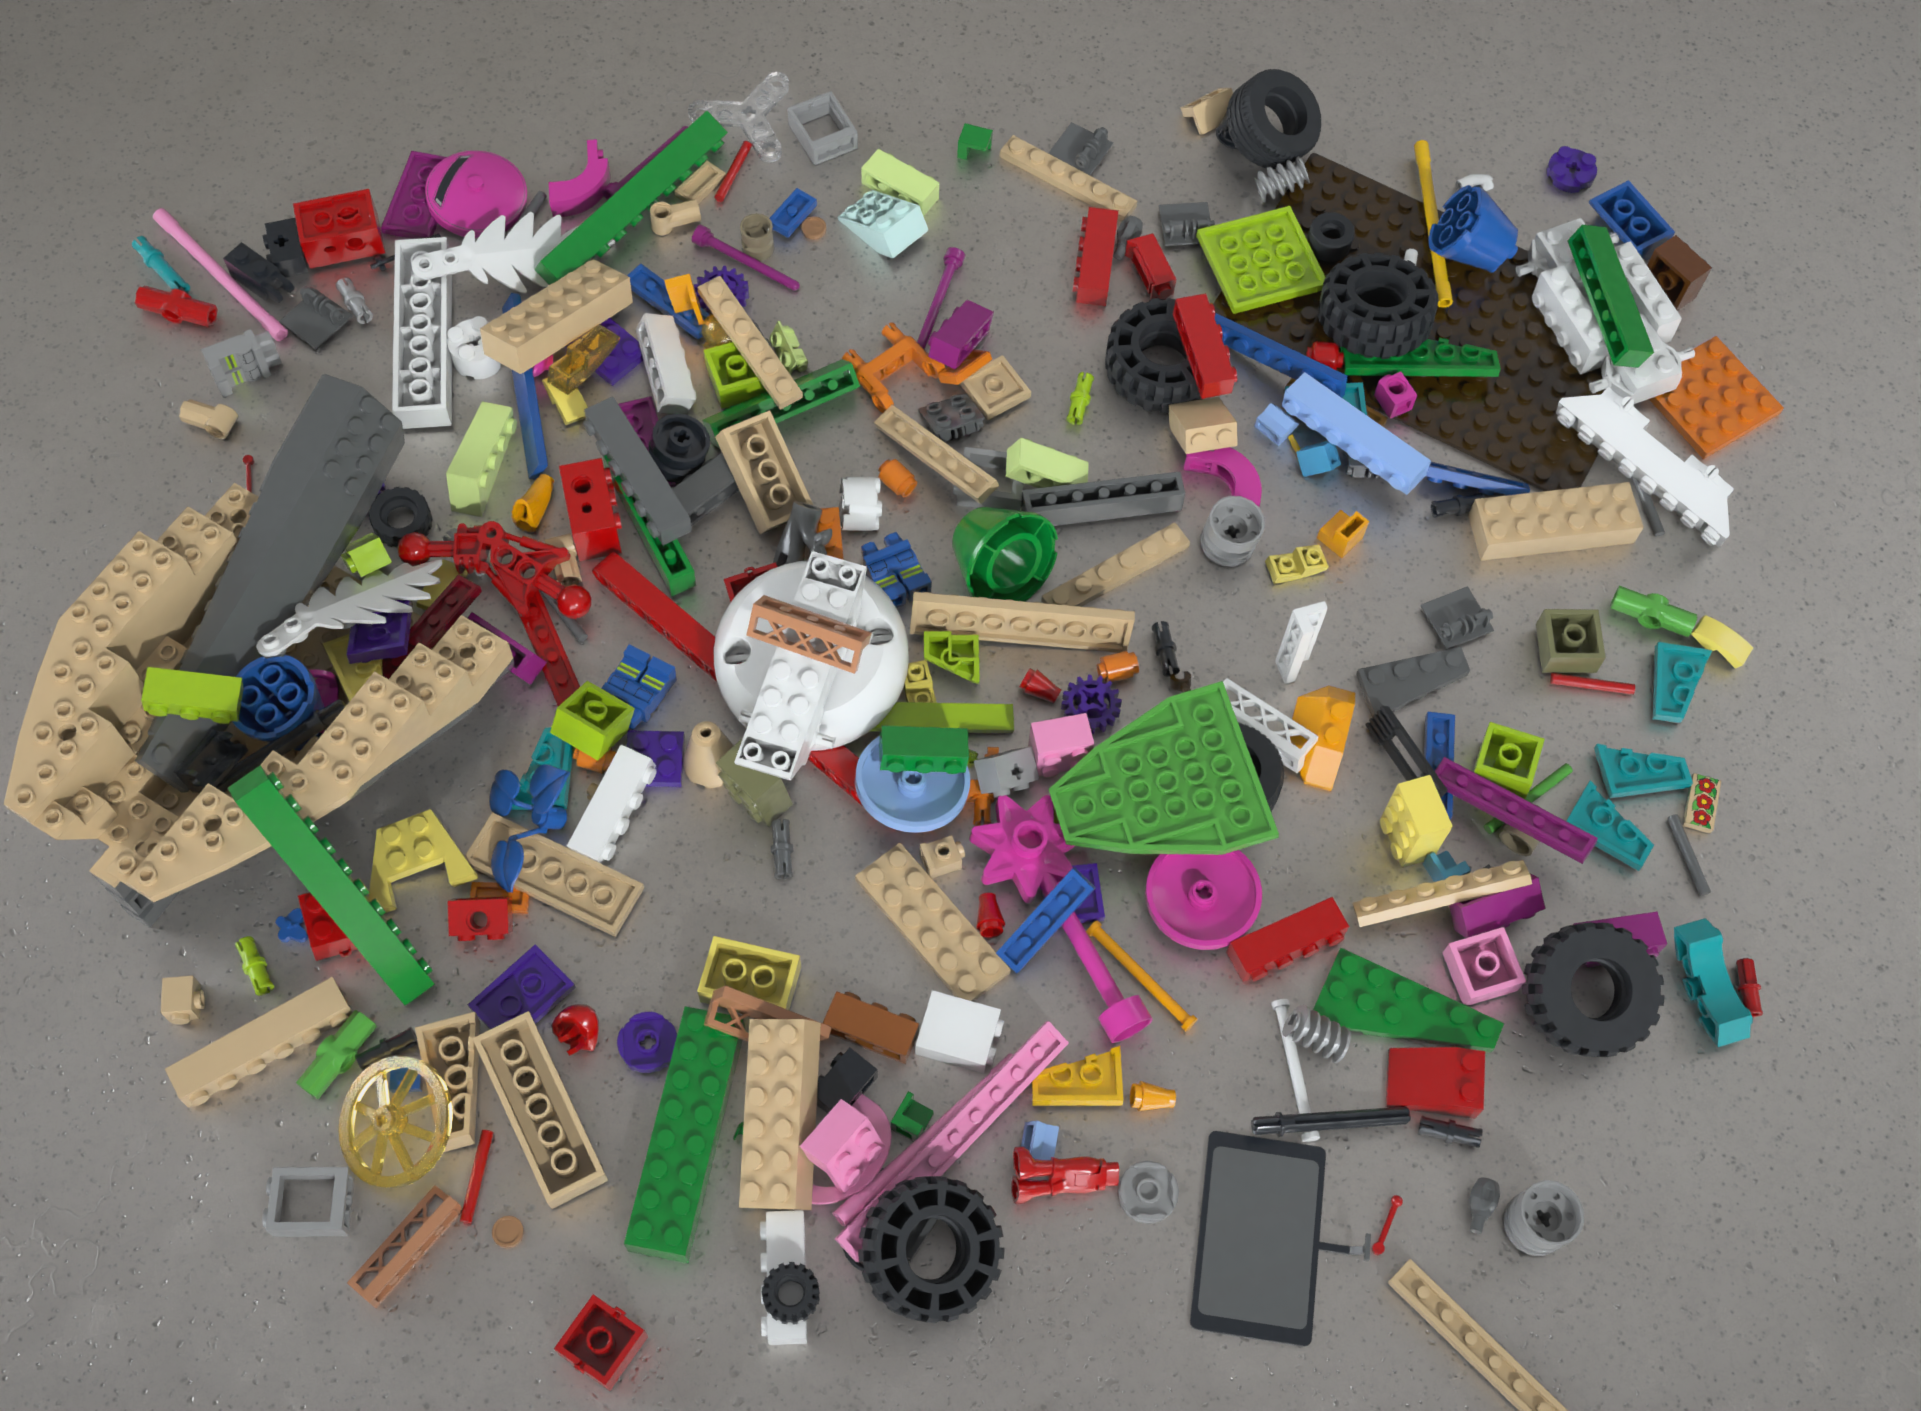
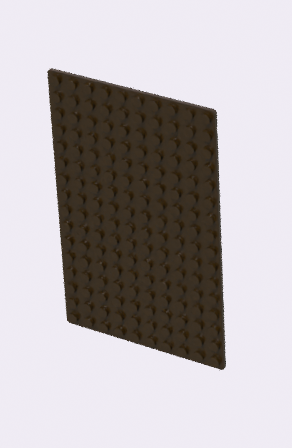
[1213,153,1606,491]

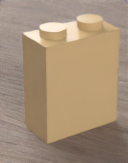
[1169,397,1237,454]

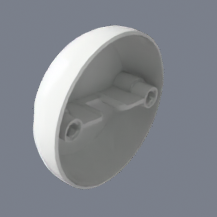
[714,561,909,751]

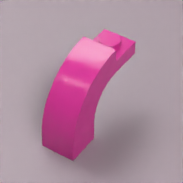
[549,139,611,217]
[1184,447,1262,507]

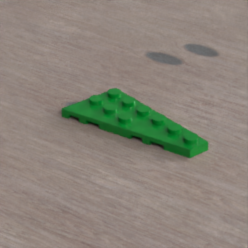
[1340,338,1501,377]
[1313,948,1504,1052]

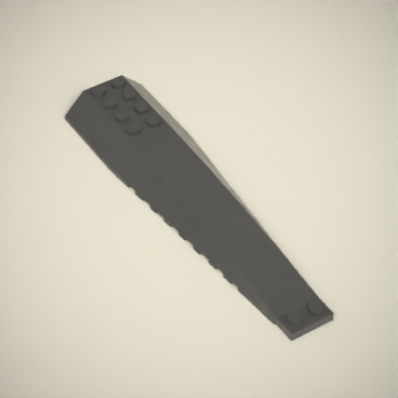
[135,374,405,793]

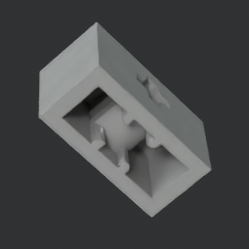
[974,746,1039,797]

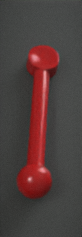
[242,455,255,493]
[1372,1195,1403,1255]

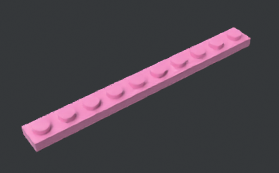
[835,1021,1069,1262]

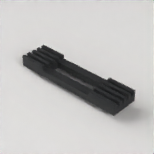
[1365,706,1448,798]

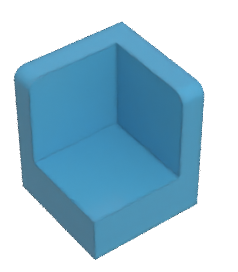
[1296,441,1341,477]
[1422,851,1471,882]

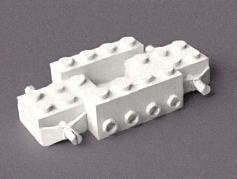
[1516,218,1695,404]

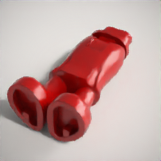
[1011,1147,1119,1204]

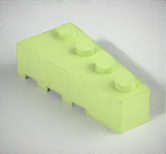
[446,401,517,517]

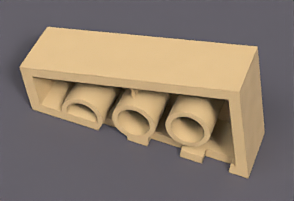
[415,1012,481,1152]

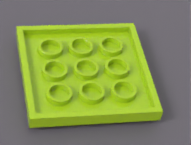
[1197,206,1325,314]

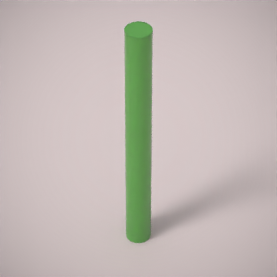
[1484,763,1573,834]

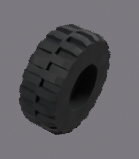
[1318,253,1439,359]
[1105,298,1202,413]
[1522,922,1665,1057]
[858,1176,1005,1323]

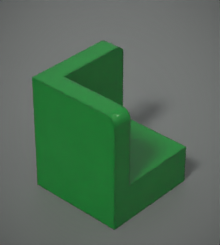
[957,123,993,160]
[891,1091,934,1142]

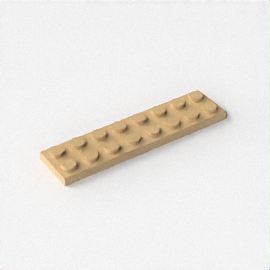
[910,592,1135,652]

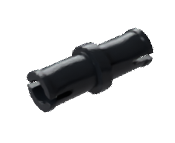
[1430,493,1486,518]
[1152,621,1180,677]
[355,1027,418,1072]
[1418,1116,1483,1148]

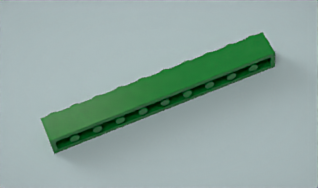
[534,111,728,285]
[228,765,435,1005]

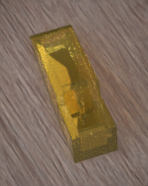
[547,324,620,395]

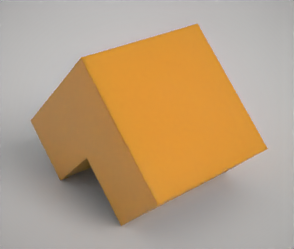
[1317,510,1369,558]

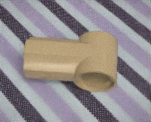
[650,199,701,236]
[179,399,238,439]
[544,533,582,587]

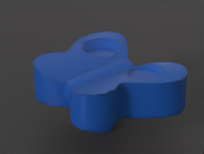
[276,908,308,943]

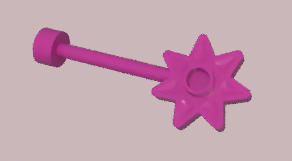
[969,795,1153,1043]

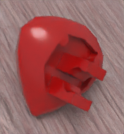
[551,1004,599,1056]

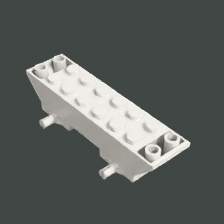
[1556,387,1734,547]
[734,551,873,781]

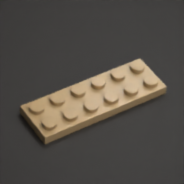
[465,812,644,937]
[855,843,1011,1002]

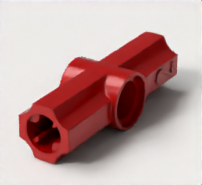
[135,285,218,327]

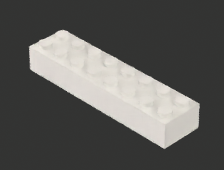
[392,237,452,429]

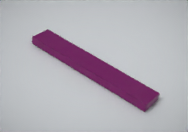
[1435,757,1598,864]

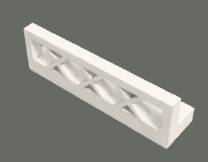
[1275,601,1328,685]
[1223,678,1319,773]

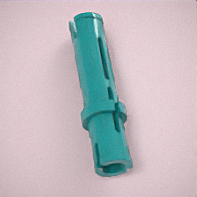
[132,236,190,293]

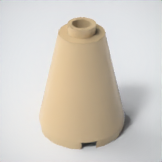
[683,721,734,789]

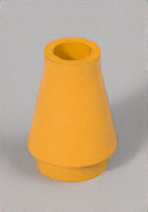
[1130,1081,1176,1111]

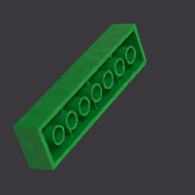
[624,1006,746,1263]

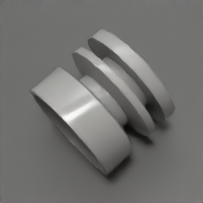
[1200,496,1265,567]
[1503,1180,1584,1256]

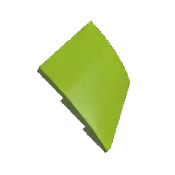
[924,631,980,684]

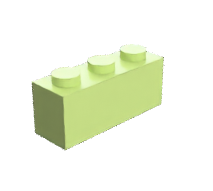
[861,149,939,216]
[1006,438,1089,488]

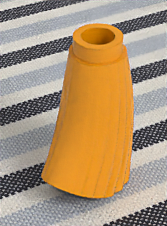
[511,474,554,533]

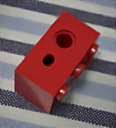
[293,189,386,269]
[559,458,622,562]

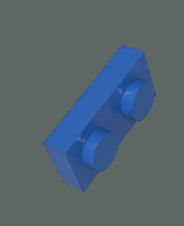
[769,188,817,238]

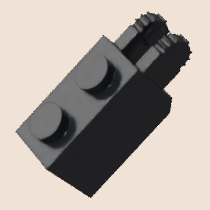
[223,242,295,303]

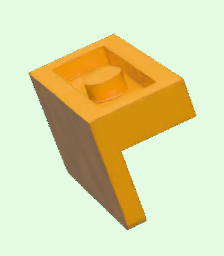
[664,274,704,325]

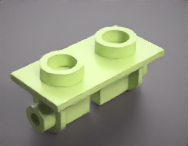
[769,321,808,375]

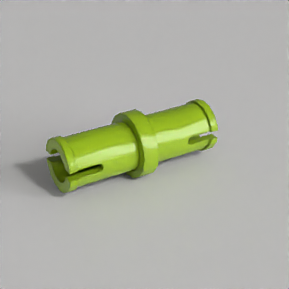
[1066,372,1094,425]
[235,936,274,996]

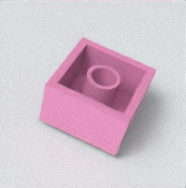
[1028,713,1094,777]
[1442,927,1526,1006]

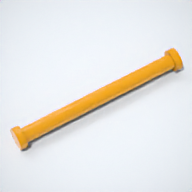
[1086,920,1198,1032]

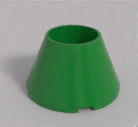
[952,507,1058,602]

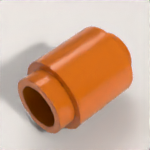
[878,459,918,498]
[1096,651,1139,683]
[573,748,617,774]

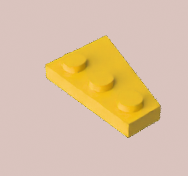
[1031,1046,1124,1106]

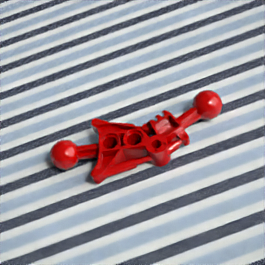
[397,521,592,619]

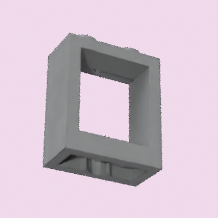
[787,91,858,166]
[953,447,1024,511]
[262,1167,355,1237]

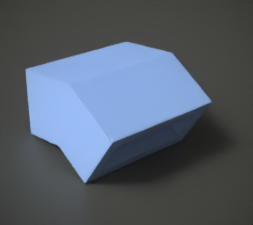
[1254,403,1299,446]
[1021,1120,1059,1160]

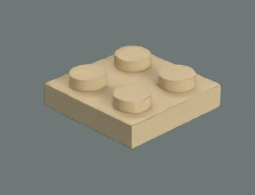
[960,355,1031,420]

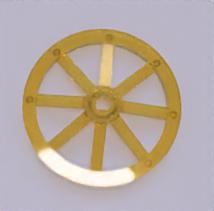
[339,1056,453,1188]

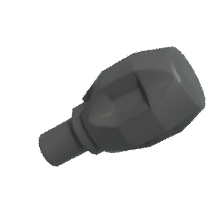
[1113,215,1143,260]
[1469,1177,1500,1234]

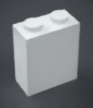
[915,990,1005,1074]

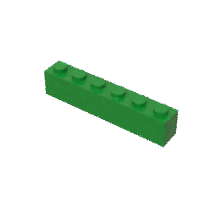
[1567,224,1654,368]
[702,359,860,449]
[603,455,696,597]

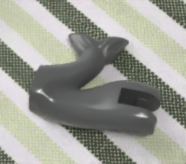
[773,501,832,567]

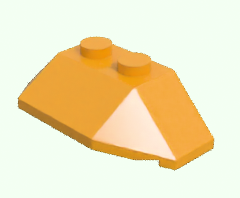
[1289,685,1356,791]

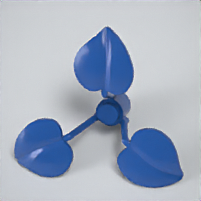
[489,764,570,893]

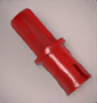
[1736,958,1763,1017]

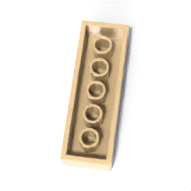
[480,259,633,374]
[1468,482,1644,561]
[472,1011,608,1209]
[739,1019,821,1210]

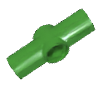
[1610,585,1698,637]
[296,1010,377,1099]

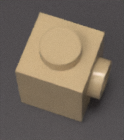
[160,975,205,1024]

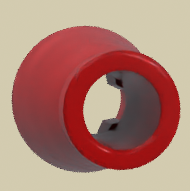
[1019,668,1062,704]
[977,892,1005,938]

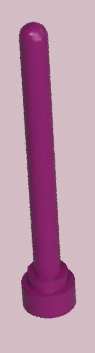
[602,126,688,200]
[691,224,800,291]
[917,247,965,350]

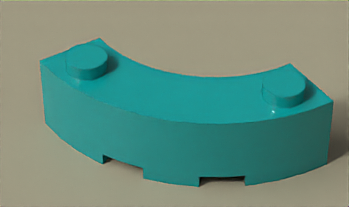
[1674,918,1753,1047]

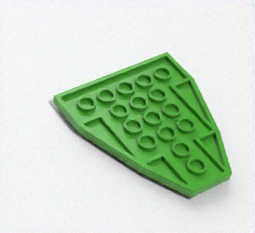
[1049,681,1279,855]

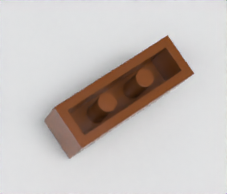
[823,991,919,1065]

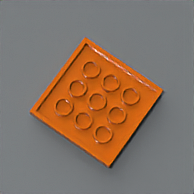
[1649,336,1784,459]

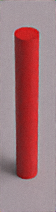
[714,141,752,202]
[1550,673,1635,695]
[460,1130,494,1224]

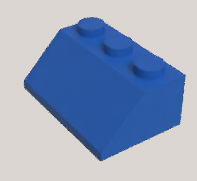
[1589,180,1675,261]

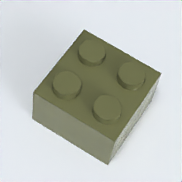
[1536,609,1606,673]

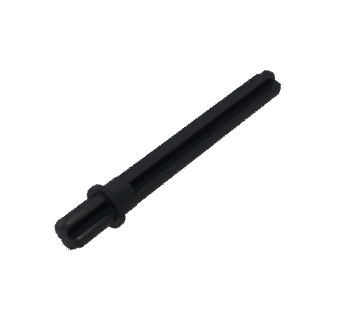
[216,699,346,793]
[1251,1106,1411,1137]

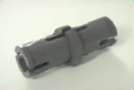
[771,819,794,879]

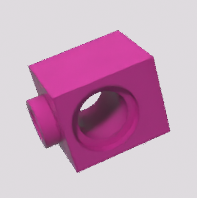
[1374,372,1417,419]

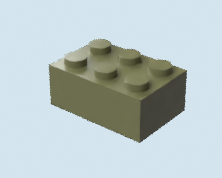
[716,739,793,827]

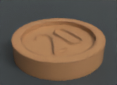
[801,216,826,240]
[492,1216,524,1248]

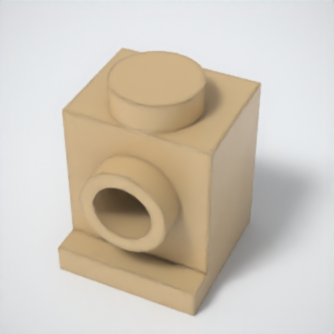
[919,835,965,879]

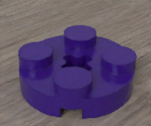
[1546,146,1597,193]
[617,1012,677,1073]

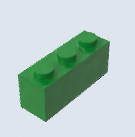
[879,726,969,774]

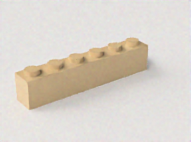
[165,977,353,1108]

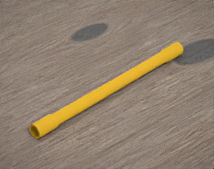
[1414,140,1453,308]

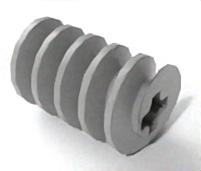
[1254,156,1310,203]
[1282,1004,1351,1064]

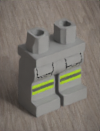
[201,329,282,398]

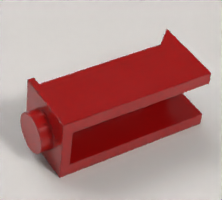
[1125,233,1177,299]

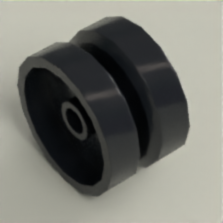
[647,413,710,483]

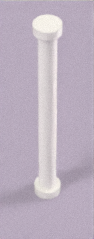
[1271,999,1320,1142]

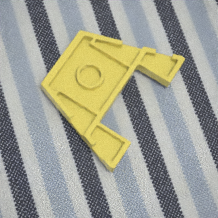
[368,809,478,913]

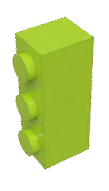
[341,533,392,577]
[141,667,244,724]

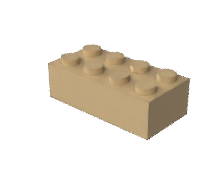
[715,411,814,535]

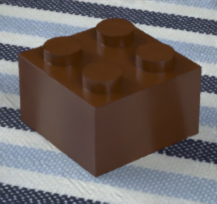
[1647,235,1712,311]

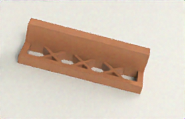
[746,595,872,674]
[704,985,831,1042]
[347,1185,462,1308]

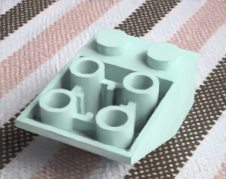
[837,190,928,258]

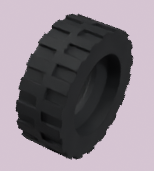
[369,487,433,547]

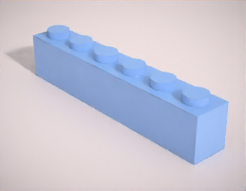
[1282,372,1431,495]

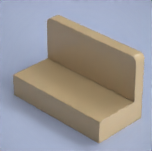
[1181,88,1233,134]

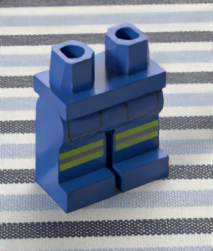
[861,532,932,608]
[601,644,677,730]

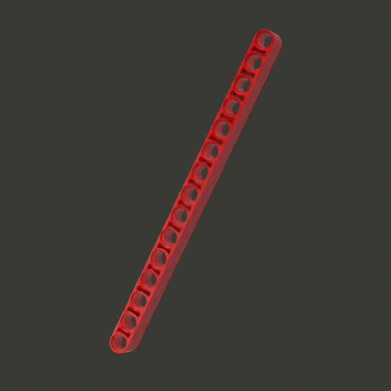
[592,552,863,806]

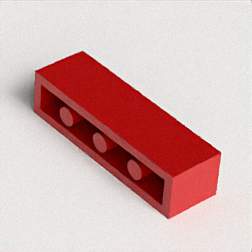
[1072,207,1119,306]
[1173,293,1237,399]
[1226,897,1349,982]

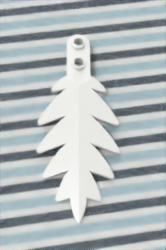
[412,212,615,294]
[256,560,442,659]

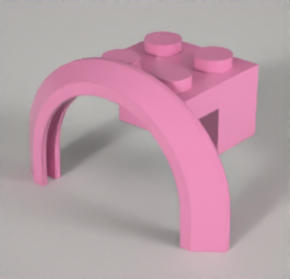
[800,1094,892,1205]

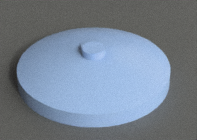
[855,736,970,833]

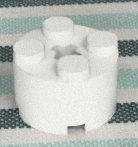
[447,316,501,379]
[839,477,882,531]

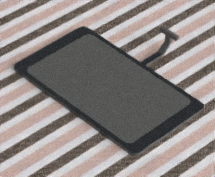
[1190,1131,1371,1347]

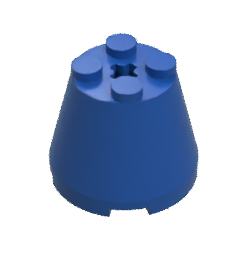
[1429,185,1518,273]
[232,655,325,751]

